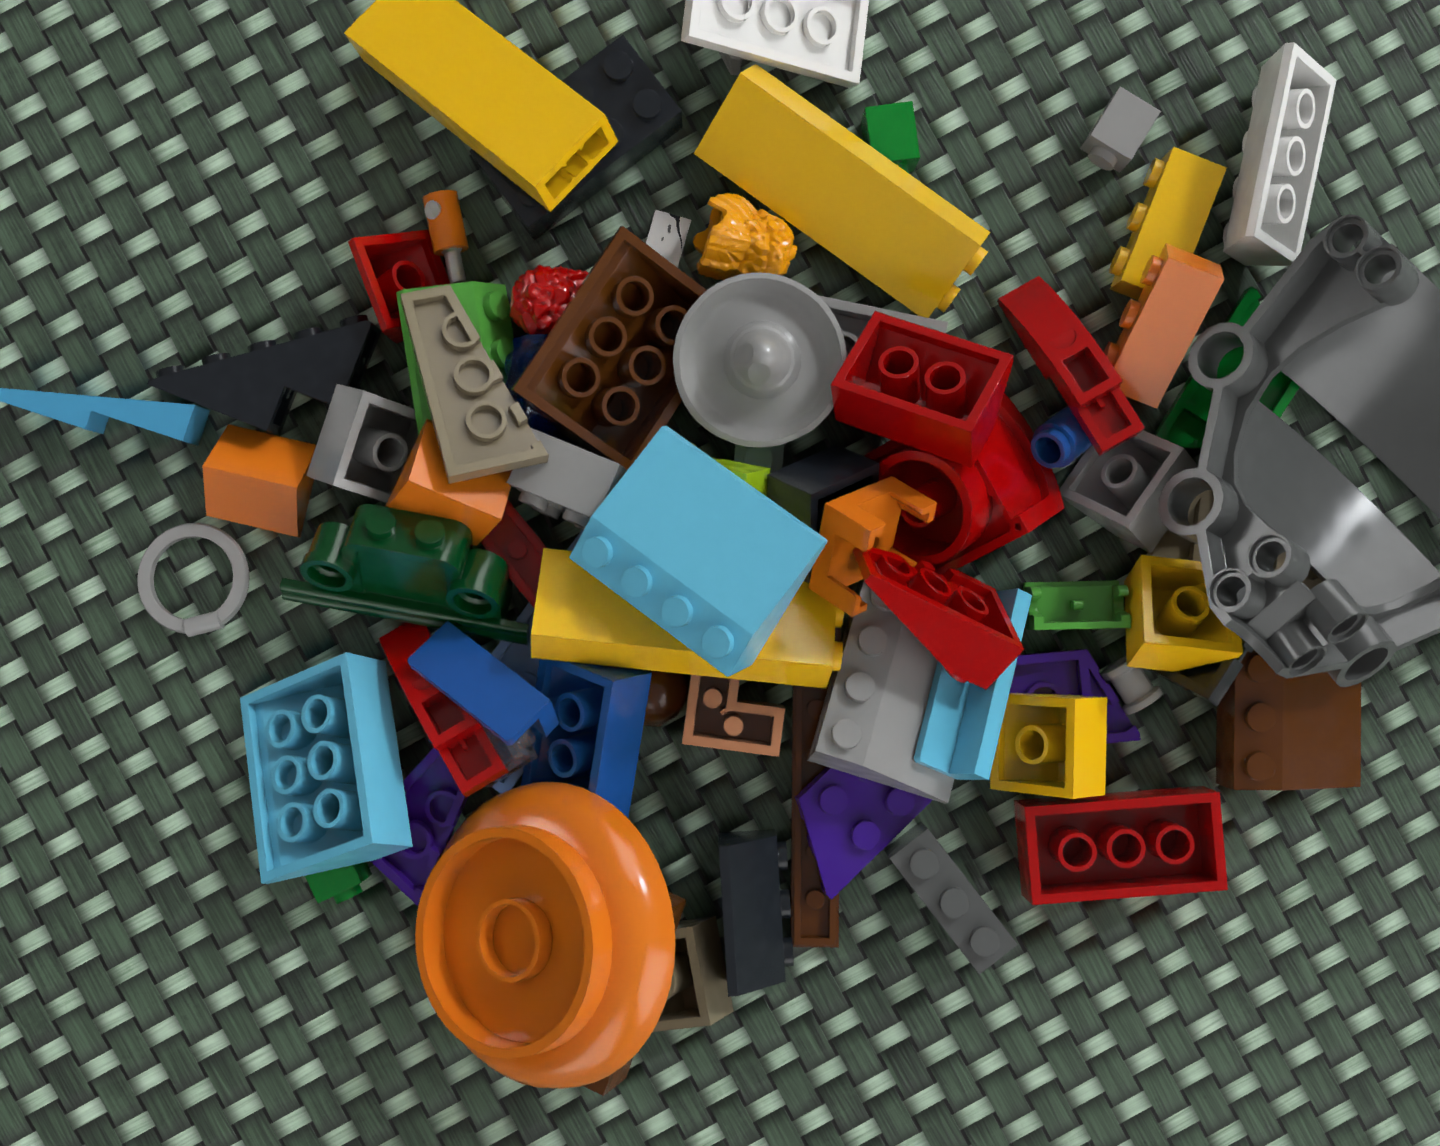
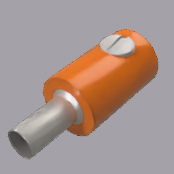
[422,190,469,284]

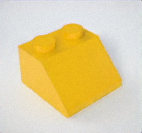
[1124,555,1243,672]
[990,693,1107,799]

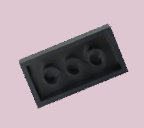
[470,35,683,240]

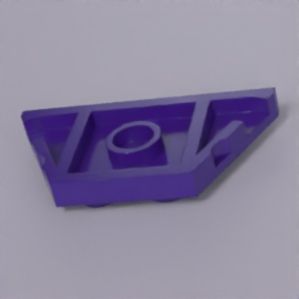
[1009,649,1141,744]
[795,767,932,900]

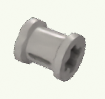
[1100,656,1163,715]

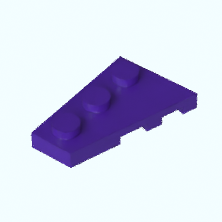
[371,748,468,906]

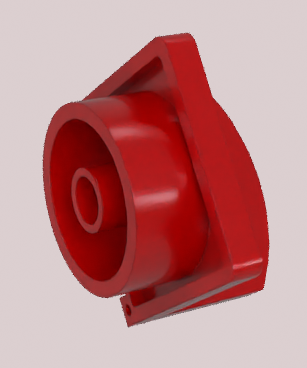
[864,393,1064,575]

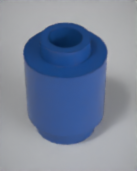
[1031,406,1092,468]

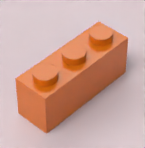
[1103,243,1225,409]

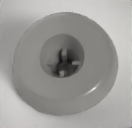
[673,272,847,448]

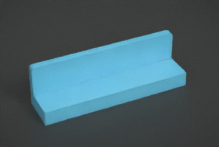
[914,588,1032,780]

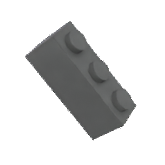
[884,821,1018,975]

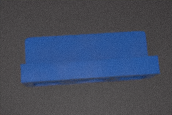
[408,621,560,745]

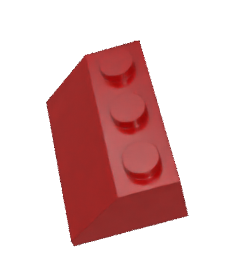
[830,311,1014,468]

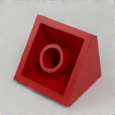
[348,229,450,343]

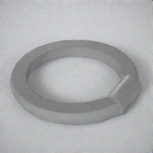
[137,523,250,637]

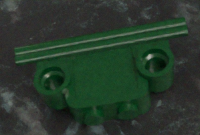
[280,504,529,645]

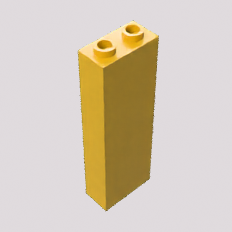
[344,0,618,212]
[694,64,990,318]
[531,548,844,689]

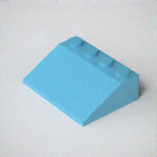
[569,426,828,677]
[240,652,413,884]

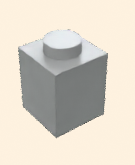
[1080,86,1161,173]

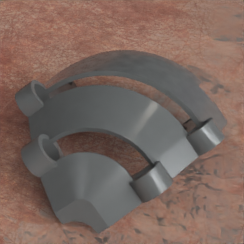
[1158,214,1440,687]

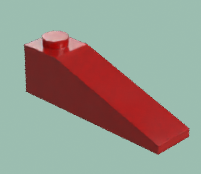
[853,547,1024,690]

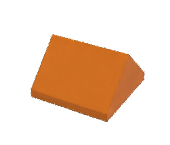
[385,419,512,546]
[202,424,316,538]

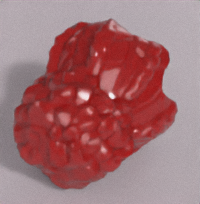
[510,265,589,345]

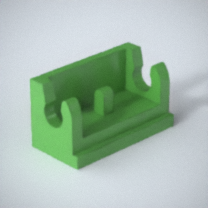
[1023,580,1131,630]

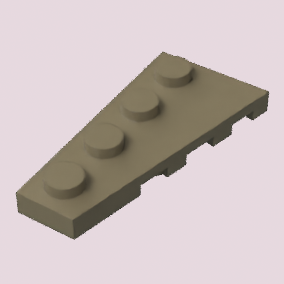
[401,285,549,484]

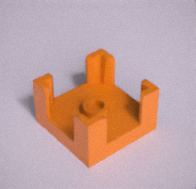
[808,476,937,617]

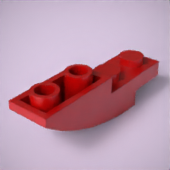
[997,276,1145,456]
[378,623,509,798]

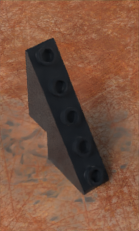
[147,315,382,436]

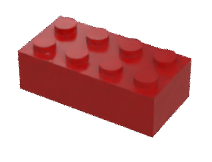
[1014,786,1228,905]

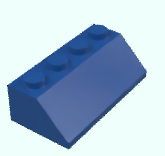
[521,659,652,818]

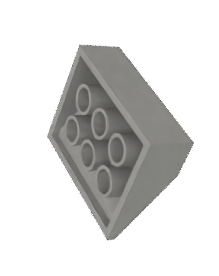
[807,579,954,804]

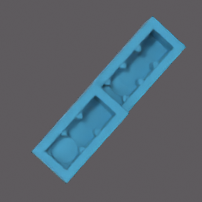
[0,388,210,446]

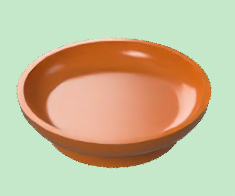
[415,782,675,1088]

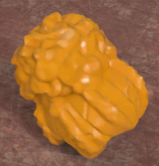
[693,193,797,280]

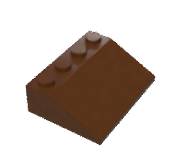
[511,226,707,470]
[1216,650,1361,791]

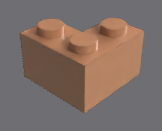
[682,675,785,757]

